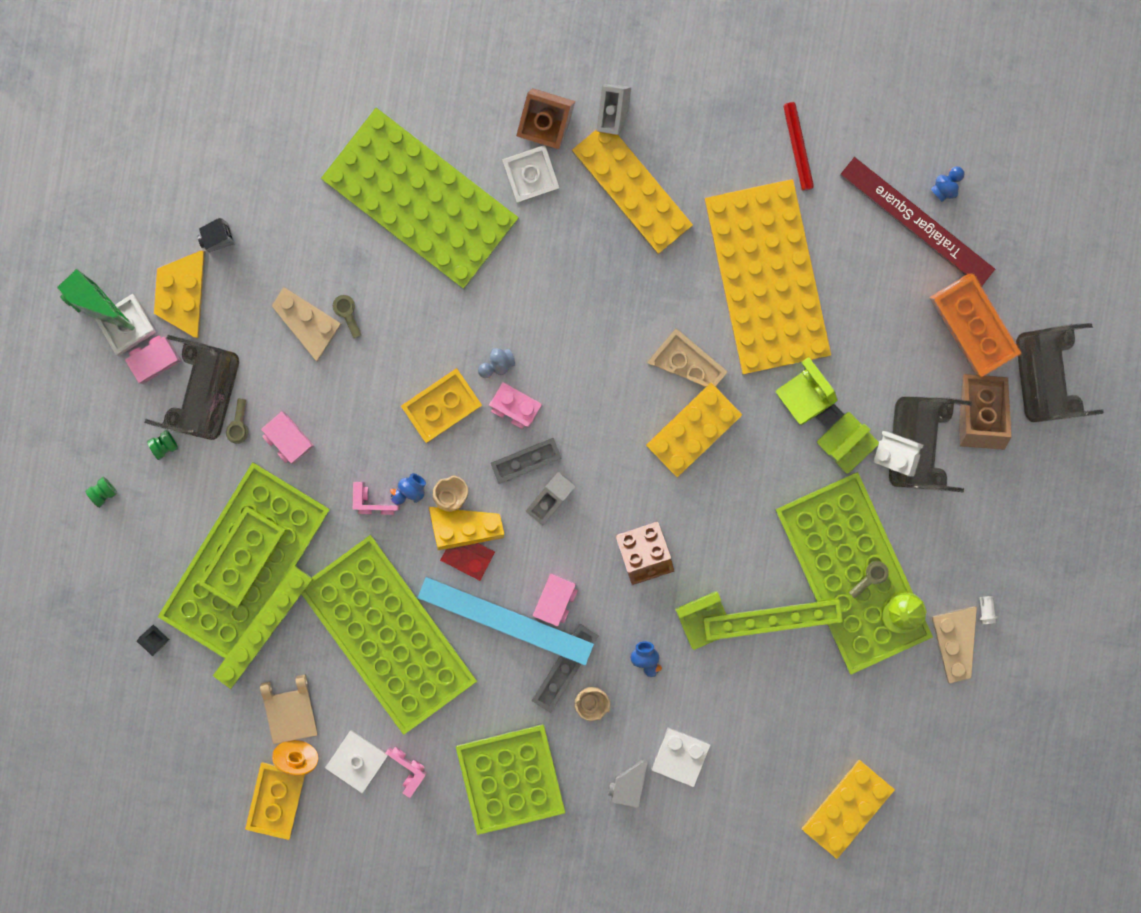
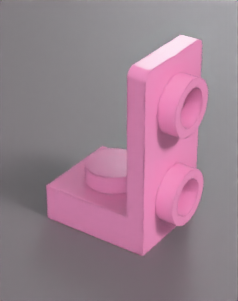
[353,482,400,515]
[386,747,427,798]

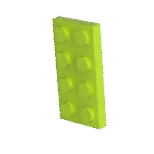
[199,506,286,608]

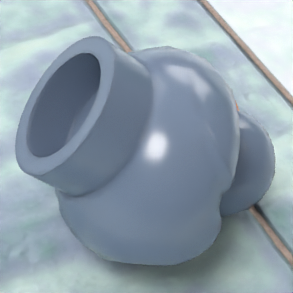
[478,348,515,378]

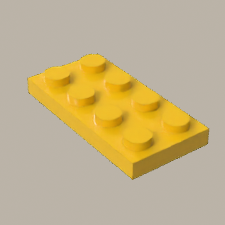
[646,382,743,477]
[802,760,895,859]

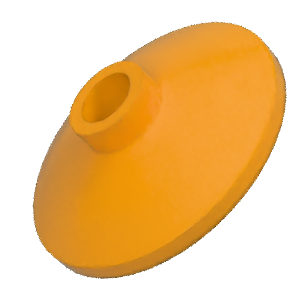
[272,740,318,776]

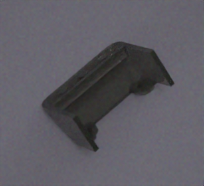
[1016,323,1104,422]
[144,335,239,440]
[889,397,972,493]

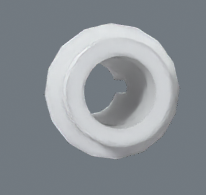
[979,596,998,624]

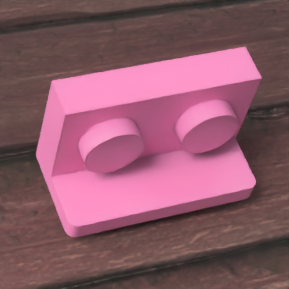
[489,382,542,429]

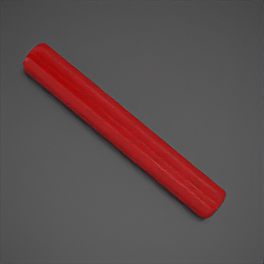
[783,102,814,191]

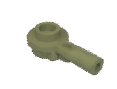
[332,295,361,339]
[226,398,249,444]
[849,561,889,599]

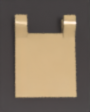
[260,674,318,744]

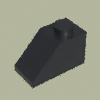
[197,218,235,252]

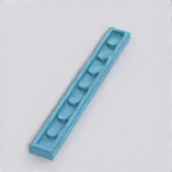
[418,577,594,665]

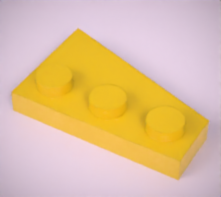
[429,506,504,550]

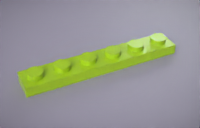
[213,565,313,689]
[703,599,843,641]

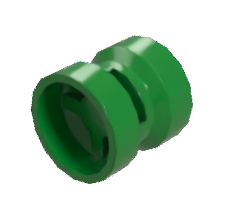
[147,430,178,460]
[85,476,118,508]

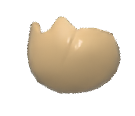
[433,475,468,511]
[574,687,610,721]

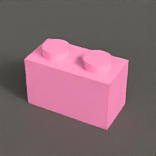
[125,336,182,384]
[261,411,314,464]
[533,573,578,626]

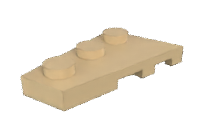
[272,287,341,362]
[647,328,728,386]
[932,606,977,684]

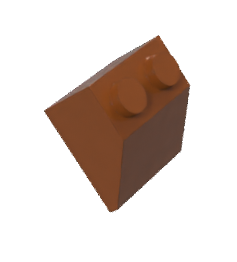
[516,88,575,149]

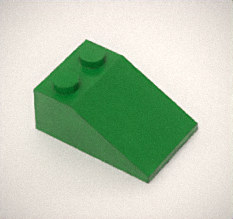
[57,269,135,331]

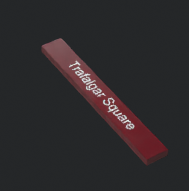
[840,156,996,287]

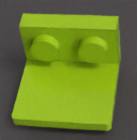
[776,357,838,425]
[675,591,726,650]

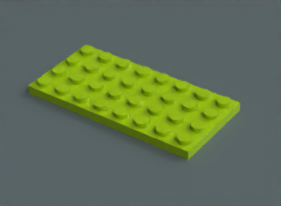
[321,107,519,289]
[158,462,331,658]
[775,472,933,675]
[302,535,477,735]

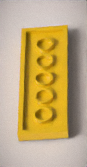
[572,129,693,254]

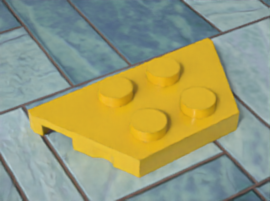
[154,251,205,338]

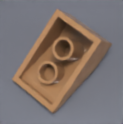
[959,374,1012,450]

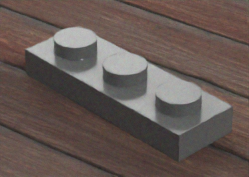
[490,438,562,484]

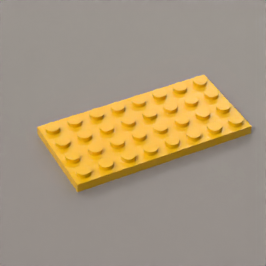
[704,179,831,375]

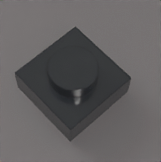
[814,404,844,431]
[136,624,170,657]

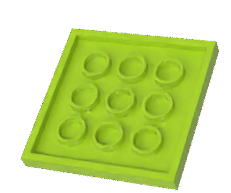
[456,724,566,835]

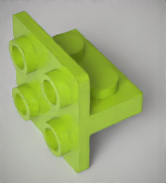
[817,412,879,474]

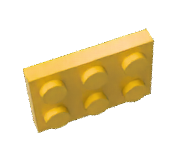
[401,368,482,444]
[245,762,305,840]

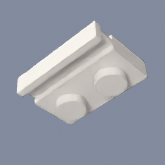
[873,431,923,476]

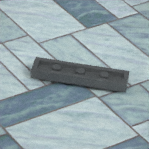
[532,624,599,713]

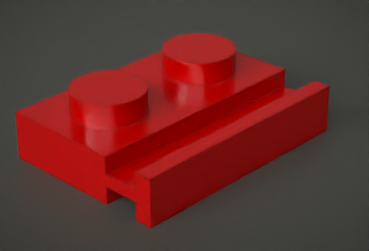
[440,543,495,581]

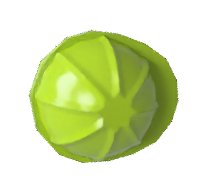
[883,592,927,633]

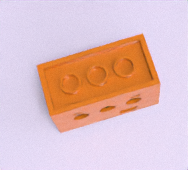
[929,274,1021,377]

